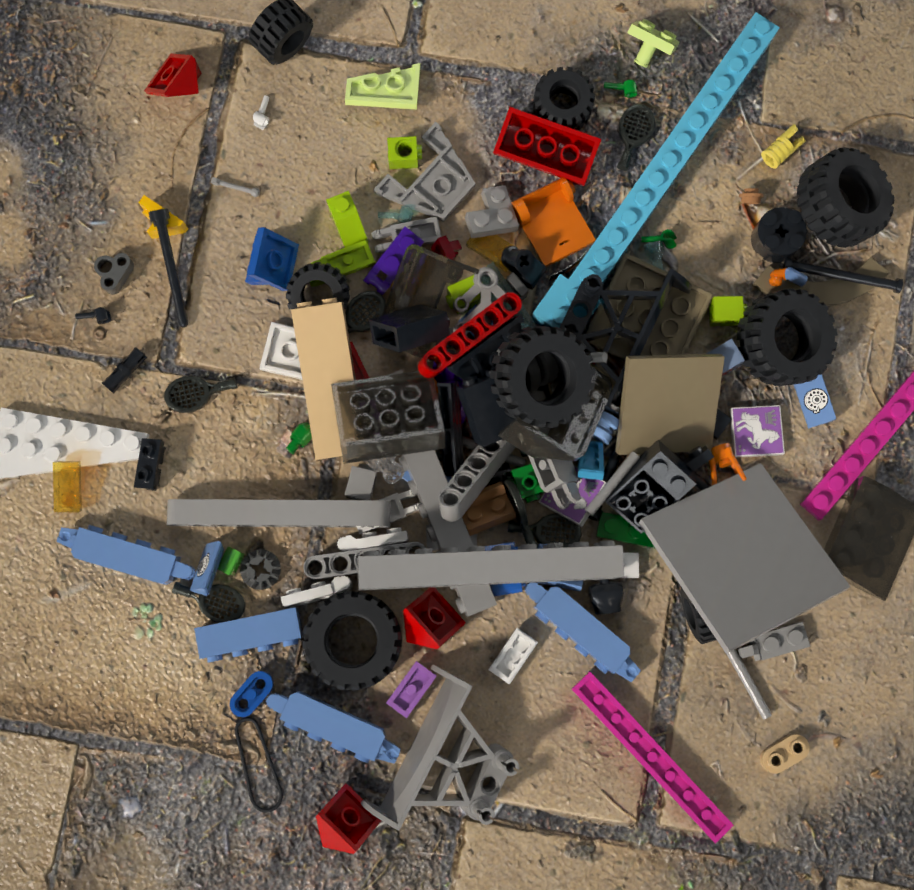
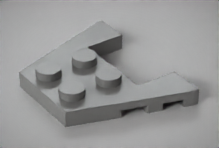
[374,122,476,222]

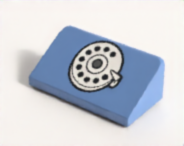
[794,374,836,429]
[190,541,224,596]

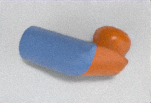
[769,267,808,287]

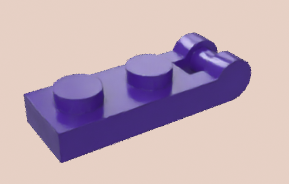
[363,226,424,295]

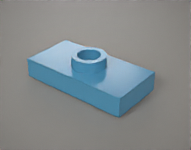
[577,440,604,480]

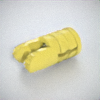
[761,124,806,169]

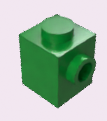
[511,464,545,503]

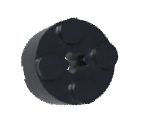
[751,207,807,263]

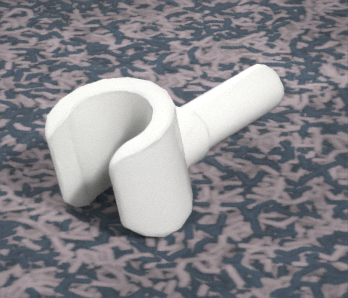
[253,95,269,130]

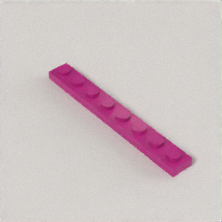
[800,370,914,521]
[571,671,734,844]

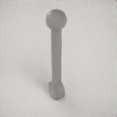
[210,177,260,197]

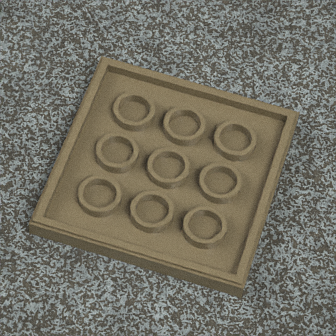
[586,253,714,362]
[615,354,725,455]

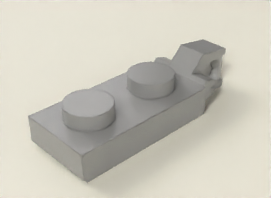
[737,622,810,661]

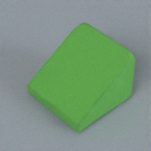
[218,547,245,576]

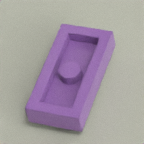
[386,661,437,718]

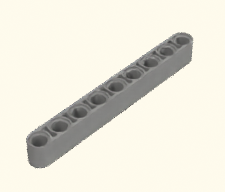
[167,499,391,528]

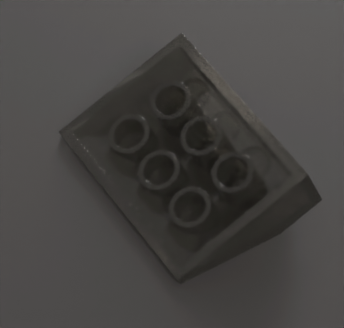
[331,371,445,464]
[824,476,914,601]

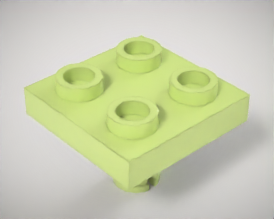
[627,19,680,68]

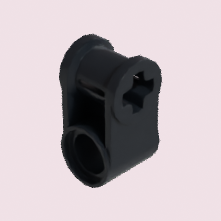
[501,246,547,290]

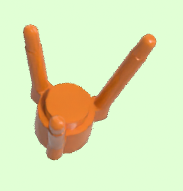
[709,443,747,486]

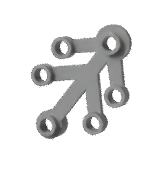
[453,267,512,335]

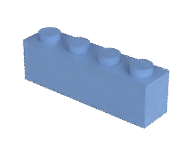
[194,607,304,663]

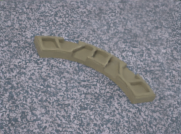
[752,257,890,307]

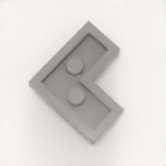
[465,185,519,238]

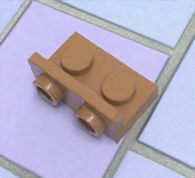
[462,482,516,536]

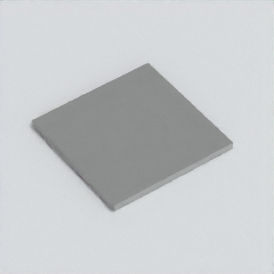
[639,463,851,654]

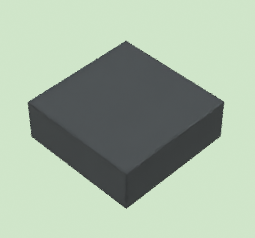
[505,273,528,301]

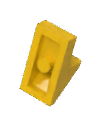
[138,195,188,239]

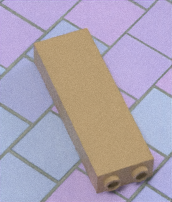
[291,298,367,460]

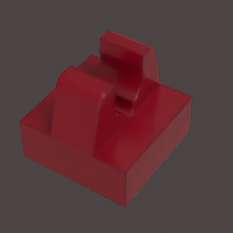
[431,235,462,269]

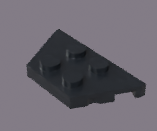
[447,314,524,380]

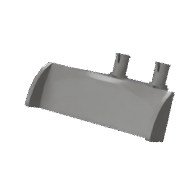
[361,664,519,830]

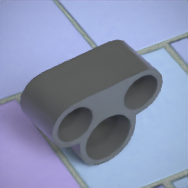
[94,253,134,295]

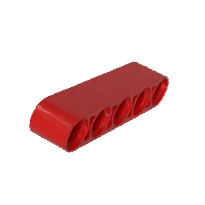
[418,292,522,378]

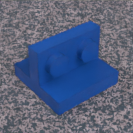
[245,227,299,291]

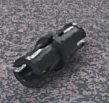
[102,347,148,394]

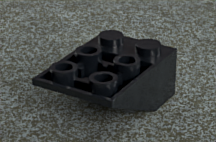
[605,440,696,533]

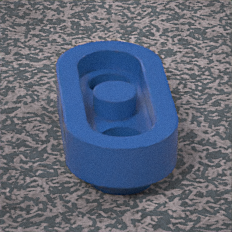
[230,671,274,717]

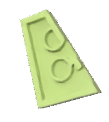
[345,63,420,110]

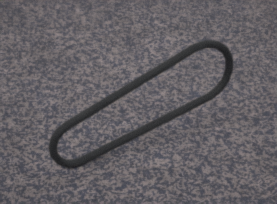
[235,717,283,813]

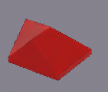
[144,53,202,97]
[403,587,466,649]
[316,783,382,854]

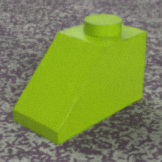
[326,191,369,248]

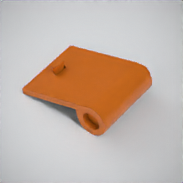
[511,178,596,267]

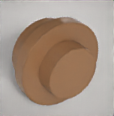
[739,188,764,204]

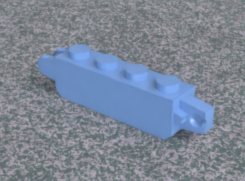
[57,525,196,585]
[524,583,641,682]
[265,691,401,764]

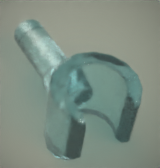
[378,206,414,223]

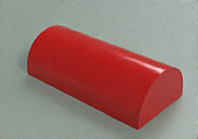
[493,107,601,186]

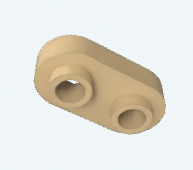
[760,734,810,774]

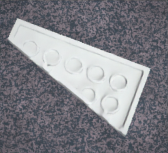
[0,408,150,479]

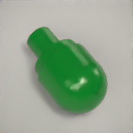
[286,422,312,454]

